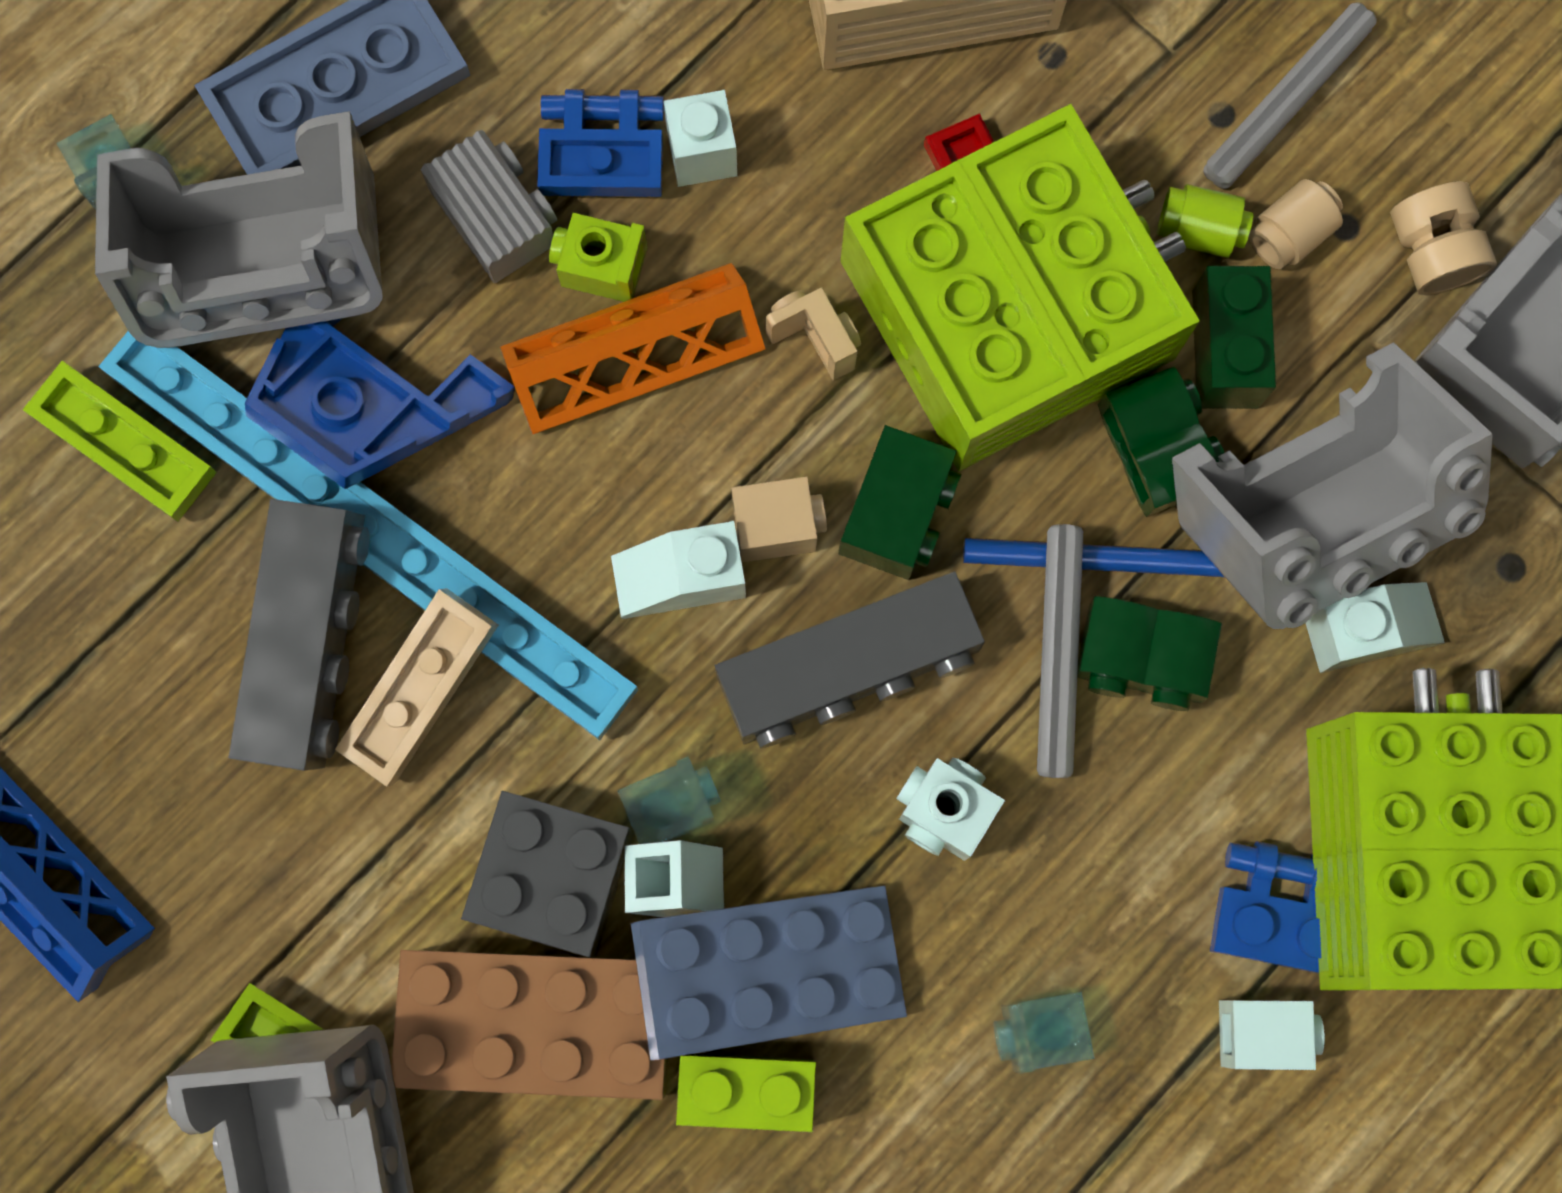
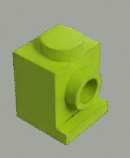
[549,213,648,302]

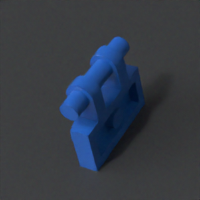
[537,89,664,197]
[1210,841,1322,974]

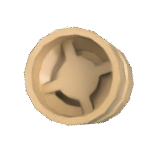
[1390,181,1497,295]

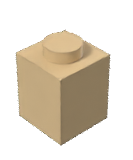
[731,477,827,562]

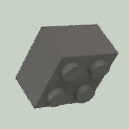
[461,791,634,958]

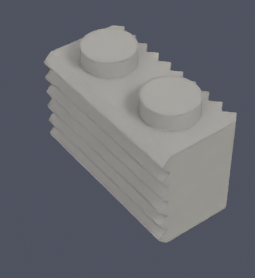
[420,130,557,284]

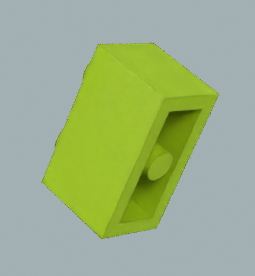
[676,1054,816,1132]

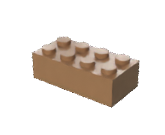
[391,950,668,1100]

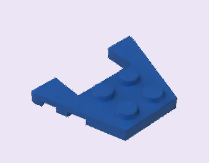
[245,318,515,489]

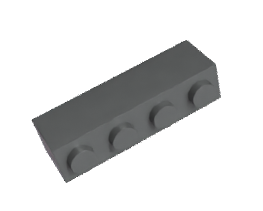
[229,499,370,771]
[714,571,985,749]

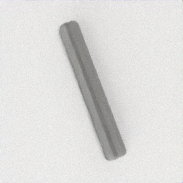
[1203,2,1377,189]
[1037,524,1083,778]

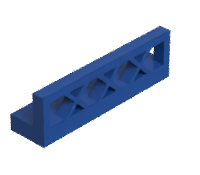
[0,767,155,1002]

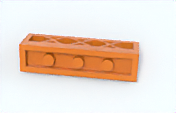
[500,263,766,434]

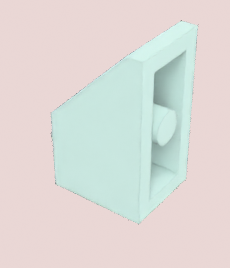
[611,521,746,619]
[1306,582,1445,673]

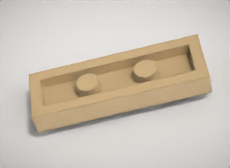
[335,588,499,787]

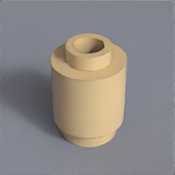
[1249,179,1343,269]

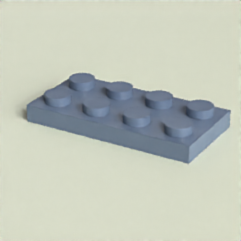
[194,0,471,175]
[631,886,907,1060]

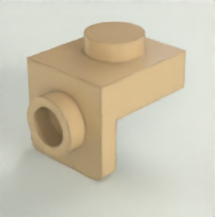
[766,287,861,381]

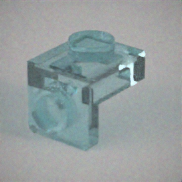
[56,114,132,210]
[617,756,721,844]
[993,992,1095,1074]

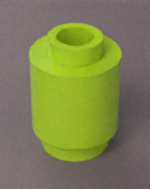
[1157,184,1253,258]

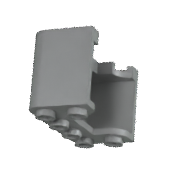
[95,111,383,348]
[1414,193,1562,469]
[1172,342,1493,629]
[166,1025,414,1193]

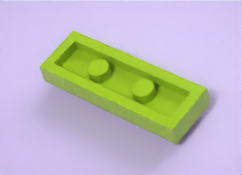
[22,361,217,522]

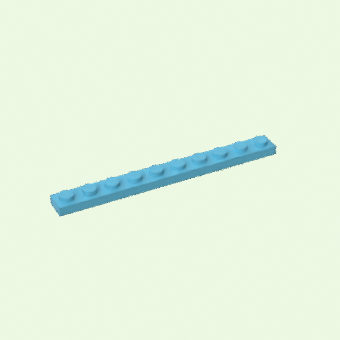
[98,331,638,741]

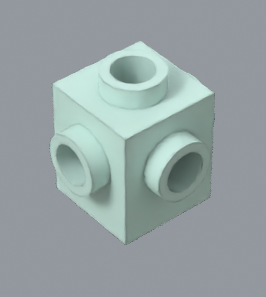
[896,757,1005,861]

